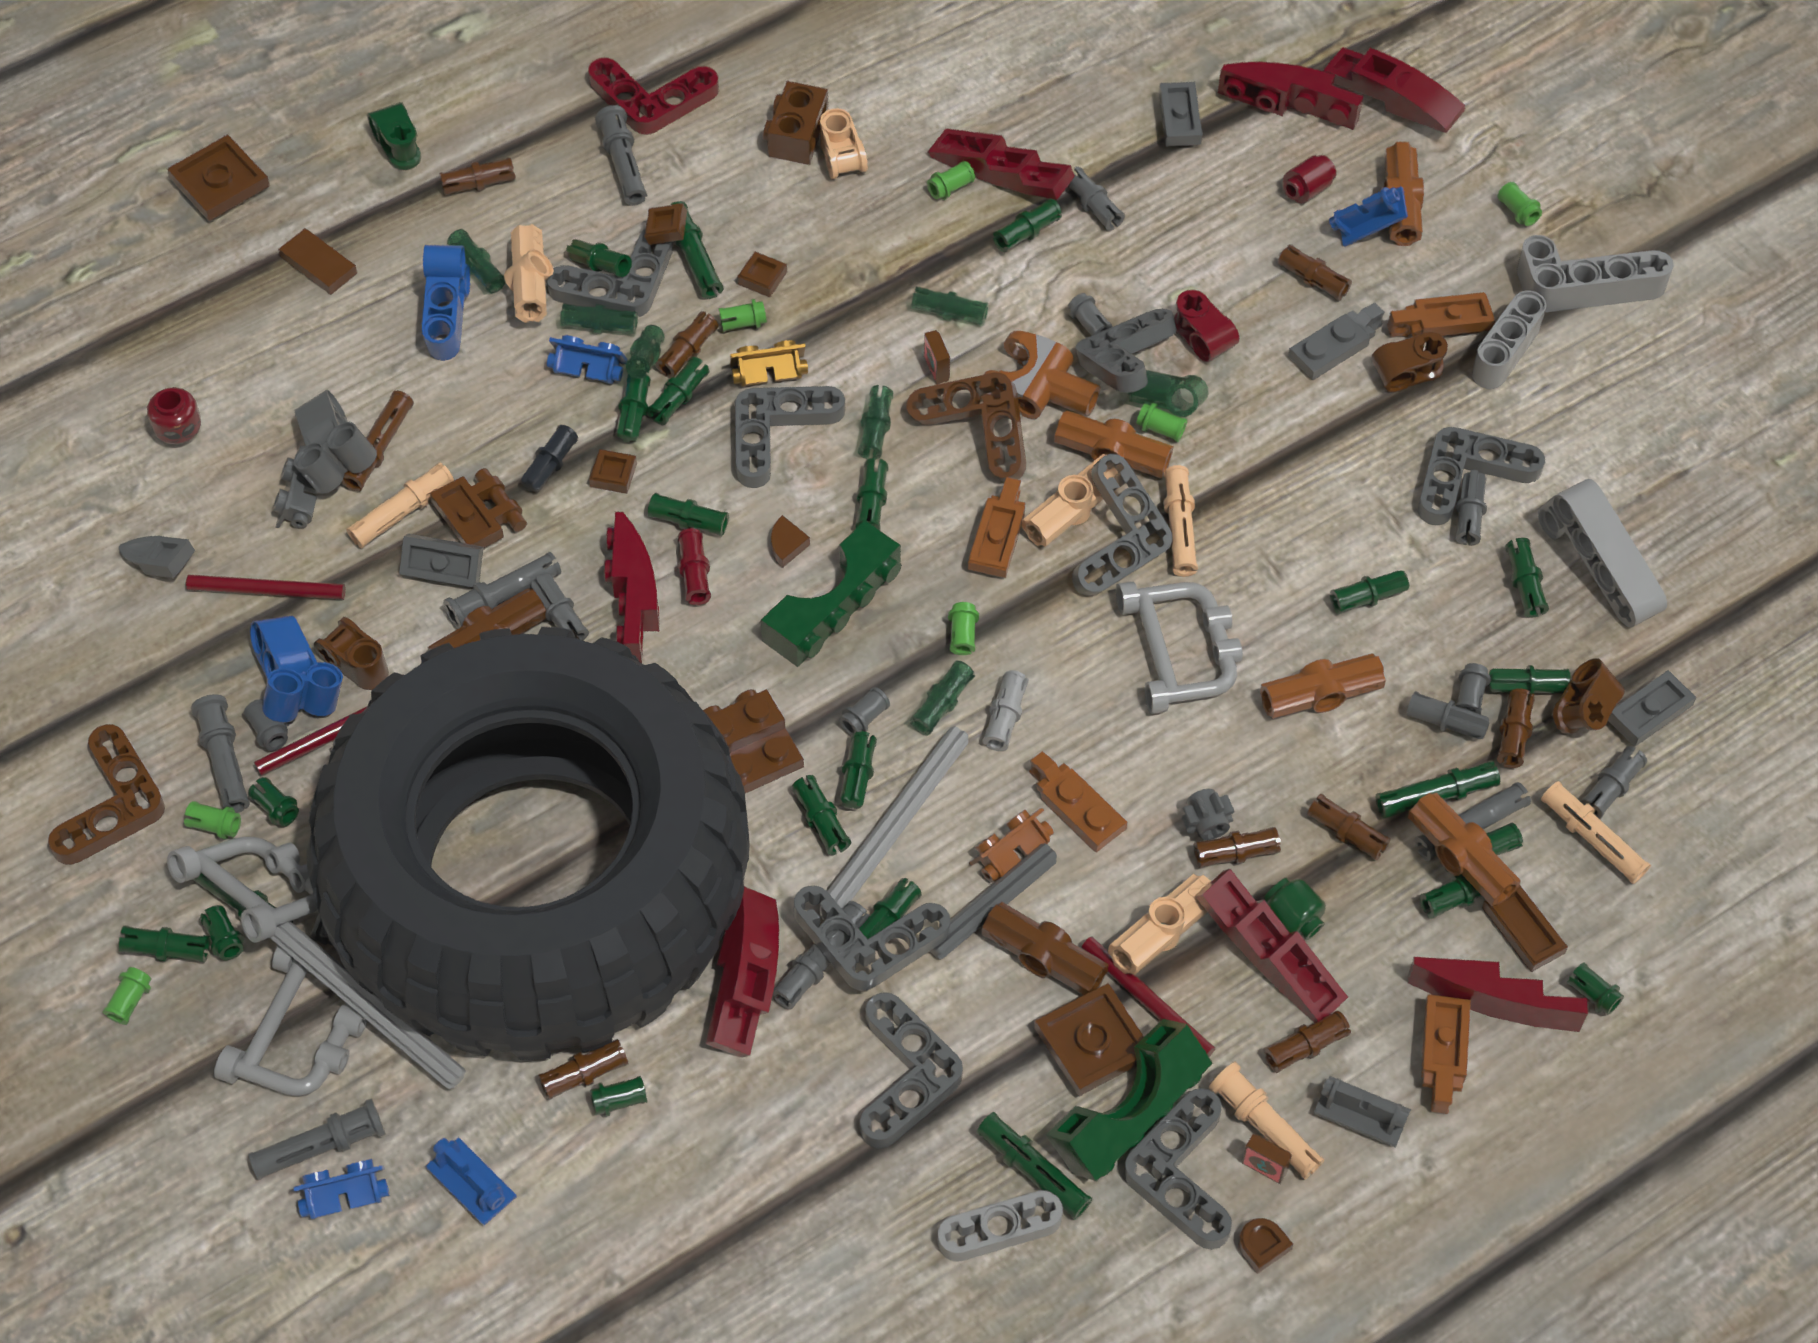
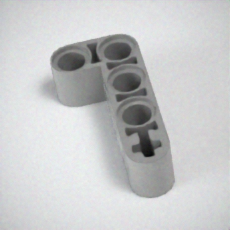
[1517,235,1674,312]
[1538,479,1667,628]

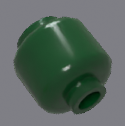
[1263,878,1326,940]

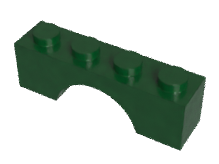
[761,520,902,667]
[1046,1019,1213,1181]

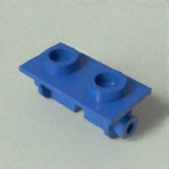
[1329,186,1408,247]
[547,335,629,384]
[425,1137,517,1226]
[293,1159,390,1220]

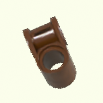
[1371,332,1448,392]
[313,617,389,690]
[1553,658,1625,734]

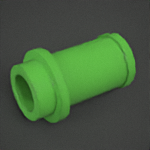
[927,161,975,200]
[1497,182,1542,226]
[719,299,767,332]
[1136,403,1187,442]
[948,602,979,655]
[184,801,241,839]
[102,967,151,1025]

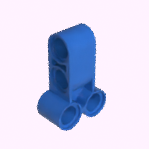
[422,245,470,361]
[250,616,343,722]

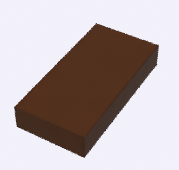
[278,228,358,295]
[1482,885,1568,972]

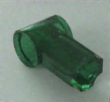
[1128,370,1209,417]

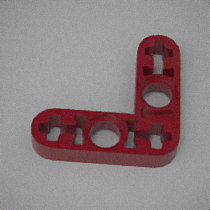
[588,57,719,135]

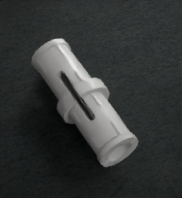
[983,670,1029,751]

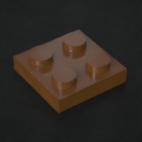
[167,134,270,221]
[1034,983,1144,1097]

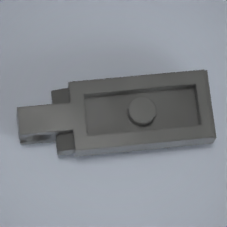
[1288,303,1385,380]

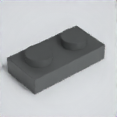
[1159,82,1202,146]
[399,533,484,587]
[1608,670,1697,747]

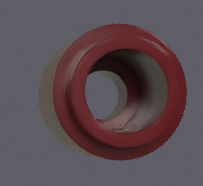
[1283,155,1336,204]

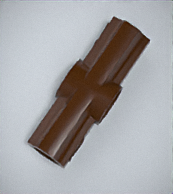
[427,588,547,651]
[982,902,1109,995]

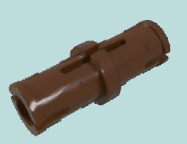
[440,157,516,196]
[1278,244,1352,301]
[655,311,718,378]
[1497,688,1535,768]
[1307,793,1391,861]
[1194,827,1281,868]
[1263,1010,1351,1073]
[538,1039,629,1100]

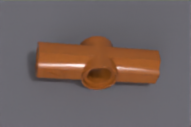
[1383,142,1424,246]
[1054,410,1174,478]
[1260,653,1386,719]
[1408,792,1521,906]

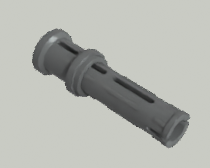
[595,105,648,205]
[443,552,561,629]
[191,694,250,813]
[248,1098,386,1180]

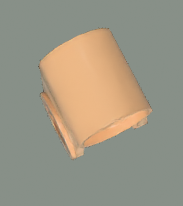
[820,108,868,179]

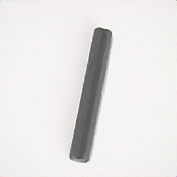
[930,843,1057,959]

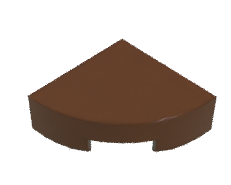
[771,515,810,568]

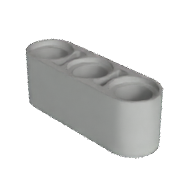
[1472,291,1546,389]

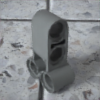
[294,389,377,494]

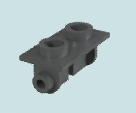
[273,445,318,528]
[1314,1076,1411,1148]

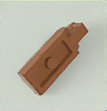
[1387,292,1496,337]
[968,477,1026,578]
[1029,751,1128,853]
[1421,994,1471,1114]

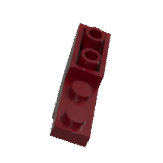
[1323,47,1465,133]
[1218,62,1363,130]
[605,512,660,663]
[706,886,779,1058]

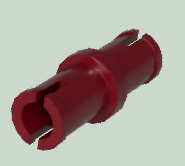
[678,528,711,605]

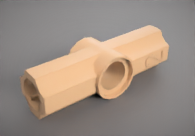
[504,224,554,323]
[1022,454,1118,547]
[1108,874,1211,975]

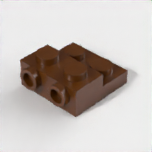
[703,689,804,794]

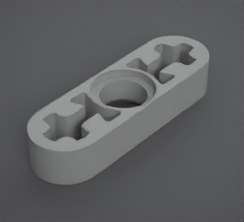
[938,1191,1063,1261]

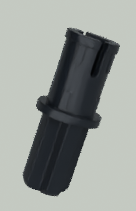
[521,424,578,492]

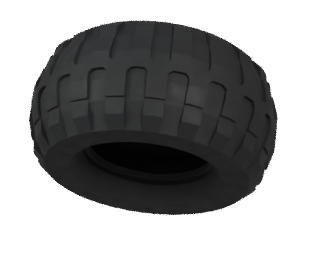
[307,627,750,1060]

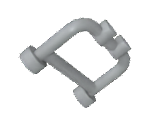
[1116,581,1243,714]
[167,837,318,942]
[214,945,367,1096]

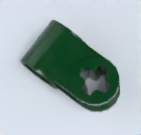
[367,102,422,170]

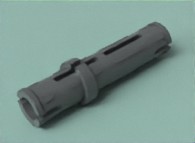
[1414,782,1531,861]
[773,901,870,1009]

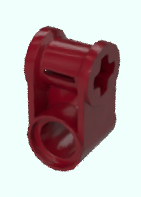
[1174,290,1240,363]

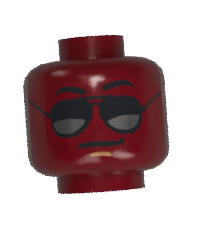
[147,387,201,444]

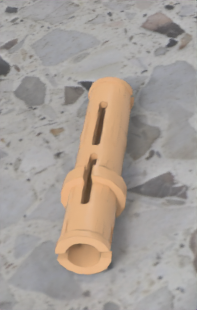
[346,462,454,549]
[1164,465,1198,577]
[1541,781,1651,884]

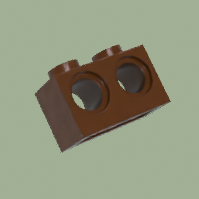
[763,81,829,165]

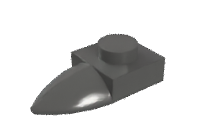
[119,536,195,578]

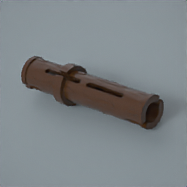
[342,390,414,492]

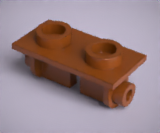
[969,808,1054,883]

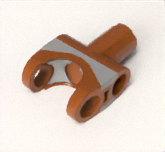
[983,330,1101,419]

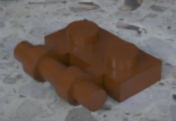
[430,468,527,548]

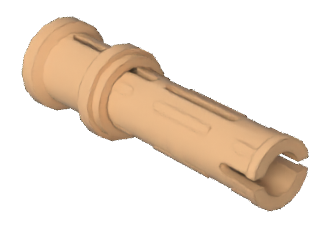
[1208,1062,1325,1179]

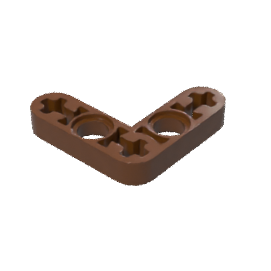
[907,372,1026,482]
[48,724,165,865]

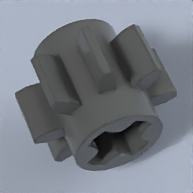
[1182,789,1235,840]

